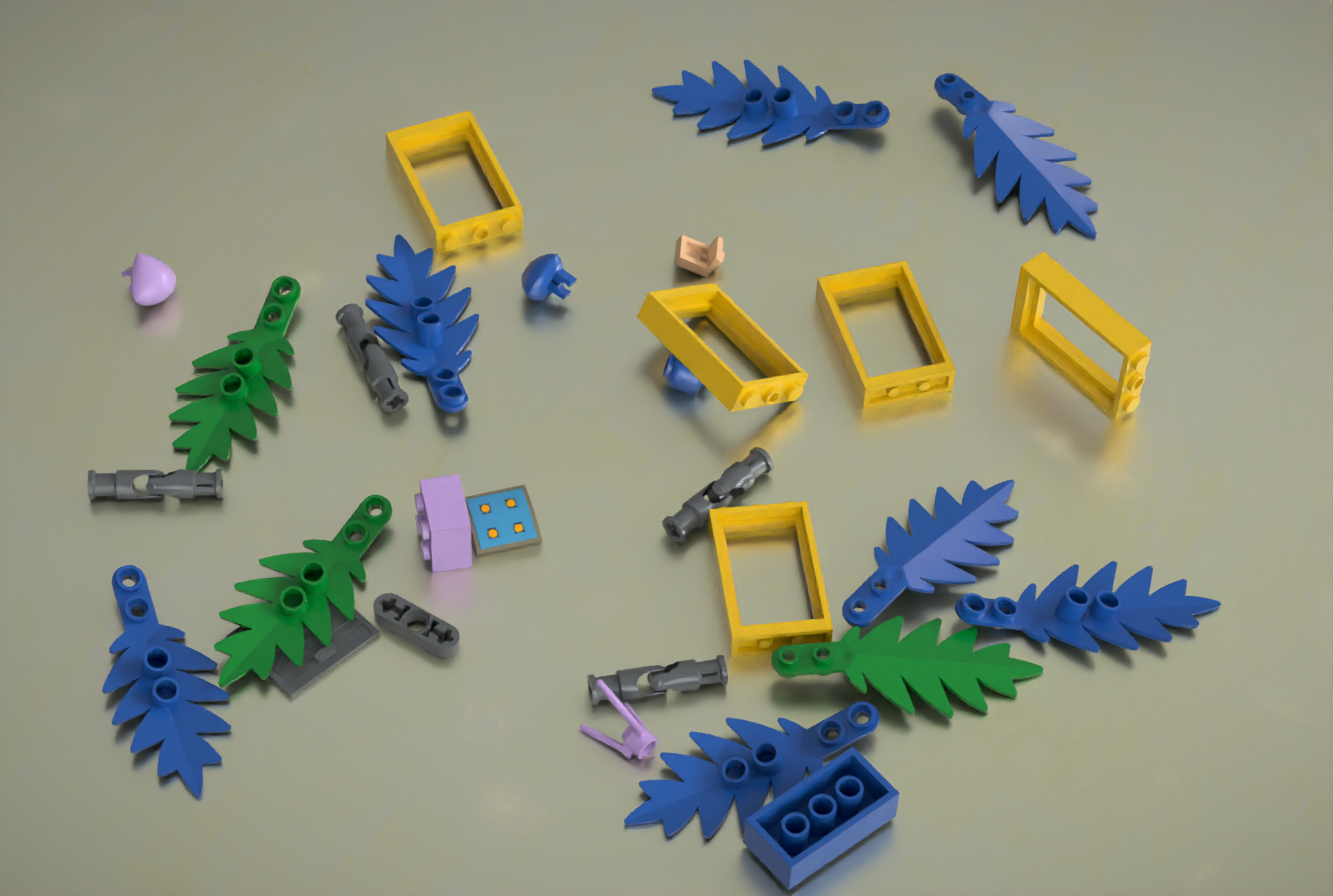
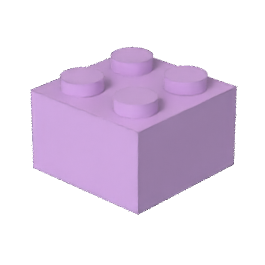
[414,474,472,573]

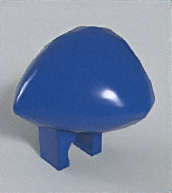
[521,254,577,301]

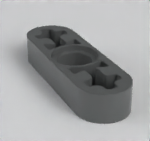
[373,593,460,658]

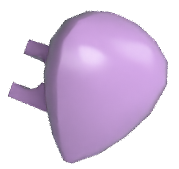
[121,253,176,306]

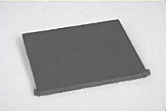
[226,598,380,699]

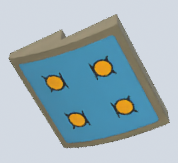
[465,484,542,558]

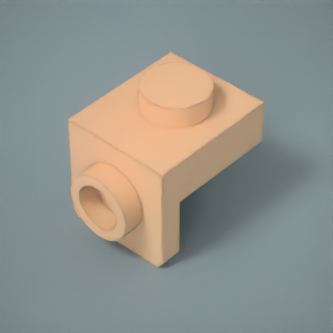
[674,234,725,278]

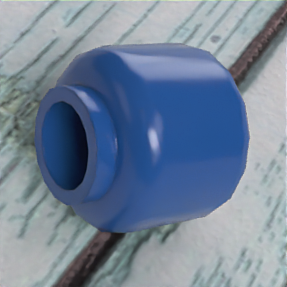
[663,353,706,394]

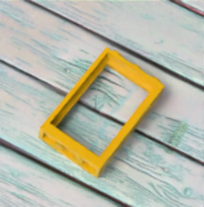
[385,110,523,253]
[1010,251,1152,419]
[815,260,956,409]
[637,283,809,412]
[708,501,833,658]

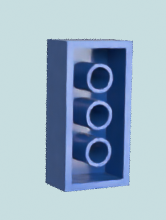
[743,746,899,890]

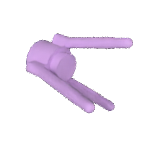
[580,679,658,759]

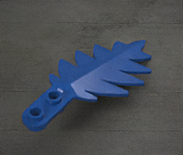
[652,59,890,145]
[934,73,1098,239]
[365,235,479,413]
[842,480,1019,628]
[955,561,1221,653]
[102,565,231,797]
[624,701,880,839]

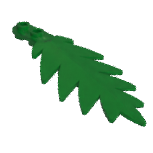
[168,276,301,473]
[214,495,392,688]
[771,616,1043,719]

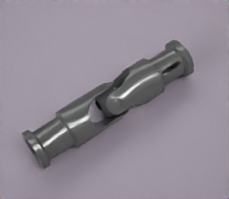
[335,304,409,413]
[662,447,774,543]
[87,469,223,499]
[587,655,728,705]

